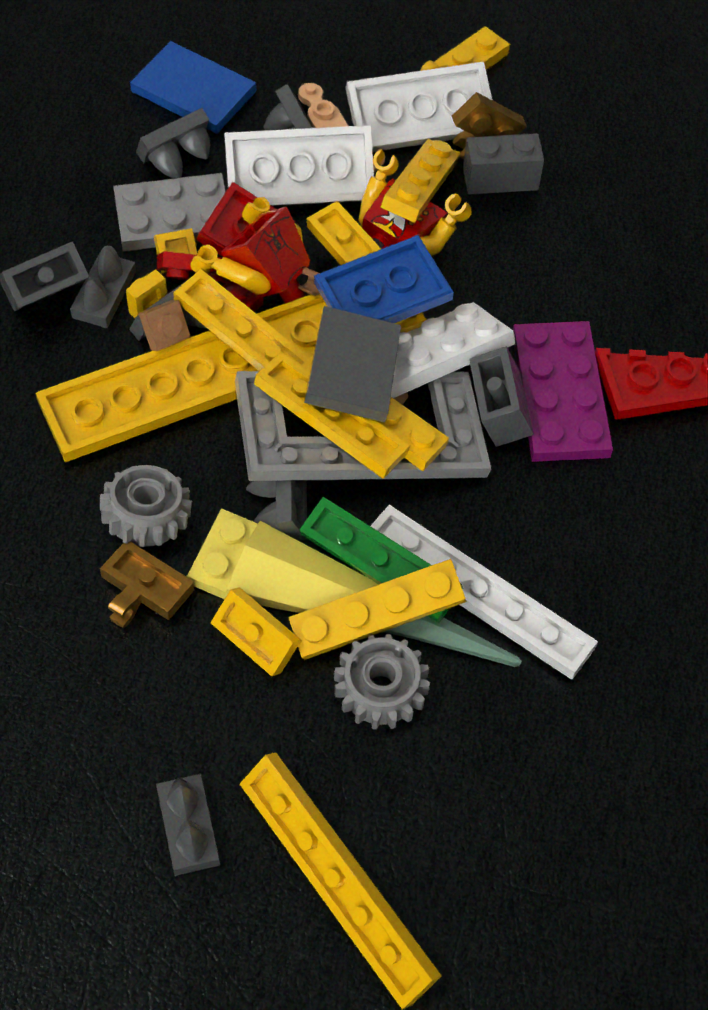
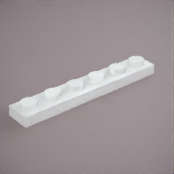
[371,505,598,680]

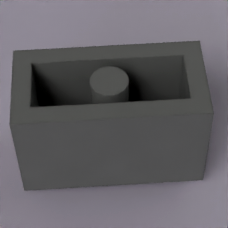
[463,134,544,194]
[0,241,89,311]
[469,346,534,447]

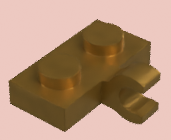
[452,92,527,159]
[100,542,194,628]

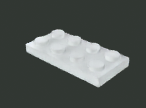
[346,62,492,152]
[224,125,374,206]
[391,302,515,398]

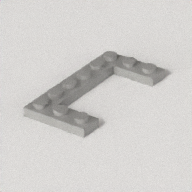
[235,371,491,481]

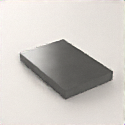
[304,306,401,422]

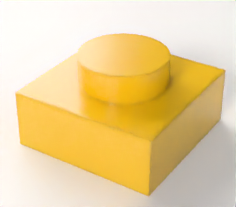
[153,228,197,273]
[126,269,167,318]

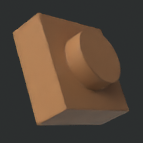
[139,300,191,351]

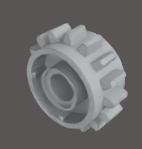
[100,465,192,547]
[334,634,430,729]

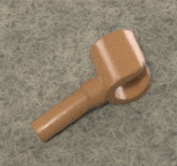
[298,267,320,296]

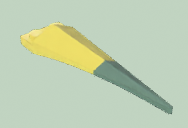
[187,508,522,667]

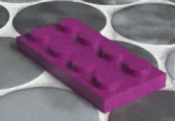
[513,321,613,462]

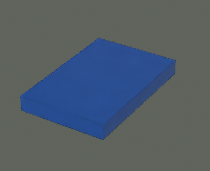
[130,41,256,134]
[314,235,453,323]

